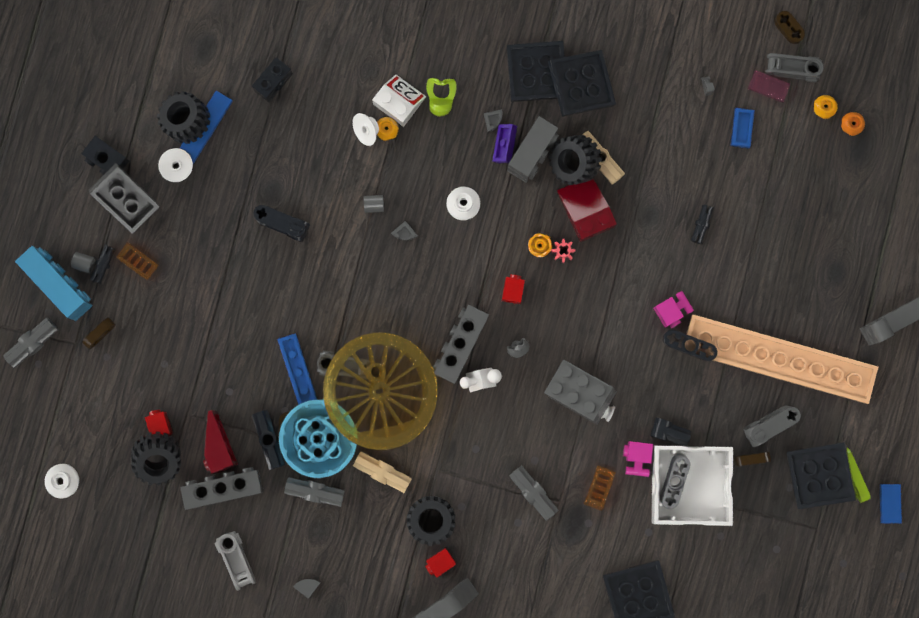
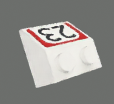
[372,75,426,127]

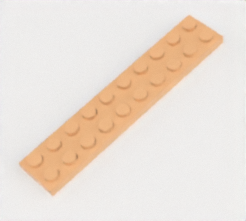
[685,315,878,404]

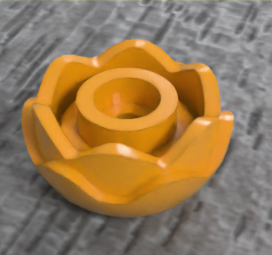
[814,95,837,119]
[377,117,399,141]
[528,233,552,257]

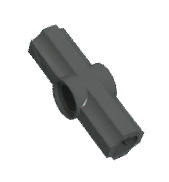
[3,317,58,368]
[509,465,559,521]
[284,477,345,507]

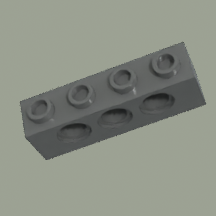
[432,305,489,385]
[180,467,264,510]

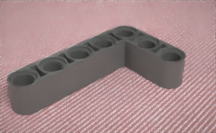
[860,297,919,345]
[412,578,479,618]

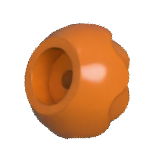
[841,112,865,136]

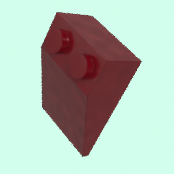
[557,179,617,242]
[203,410,238,474]

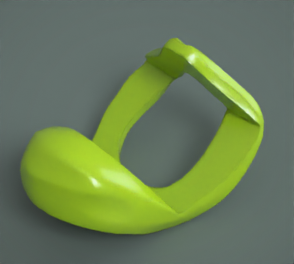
[426,78,457,117]

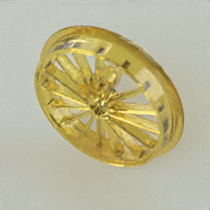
[323,333,437,450]

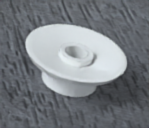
[353,113,379,146]
[158,148,193,182]
[446,187,481,220]
[45,464,79,499]

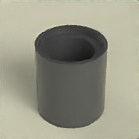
[364,195,384,213]
[71,252,96,274]

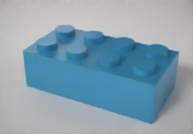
[15,246,93,321]

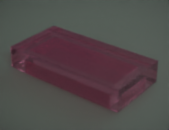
[747,70,790,103]

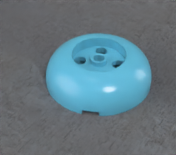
[279,400,357,478]

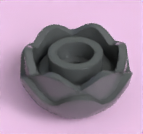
[507,338,530,358]

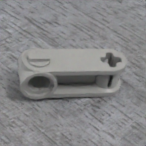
[215,531,256,591]

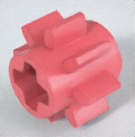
[551,239,576,263]

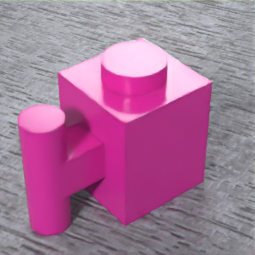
[653,291,694,328]
[623,441,653,477]

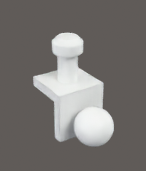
[460,368,502,392]

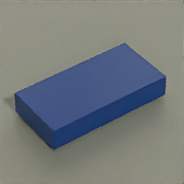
[731,108,755,148]
[880,484,902,523]

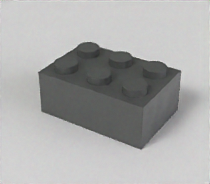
[507,116,559,183]
[89,163,160,234]
[544,360,617,425]

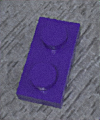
[492,124,517,163]

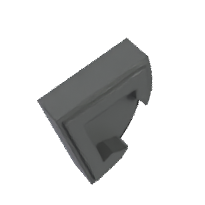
[701,76,715,96]
[484,109,503,133]
[391,221,418,241]
[293,579,321,599]

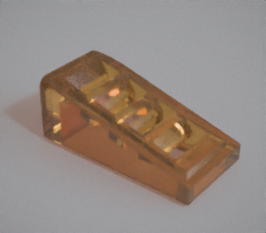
[116,242,159,280]
[584,466,616,511]

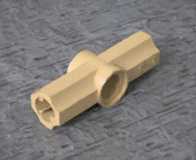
[582,131,625,185]
[353,452,412,493]

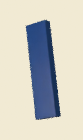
[179,91,233,164]
[277,333,318,405]

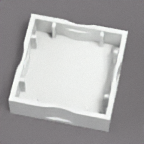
[652,446,733,526]

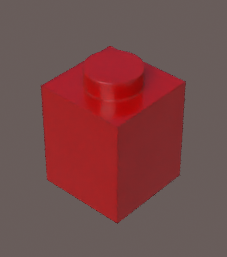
[502,274,525,304]
[145,409,173,436]
[425,547,456,578]

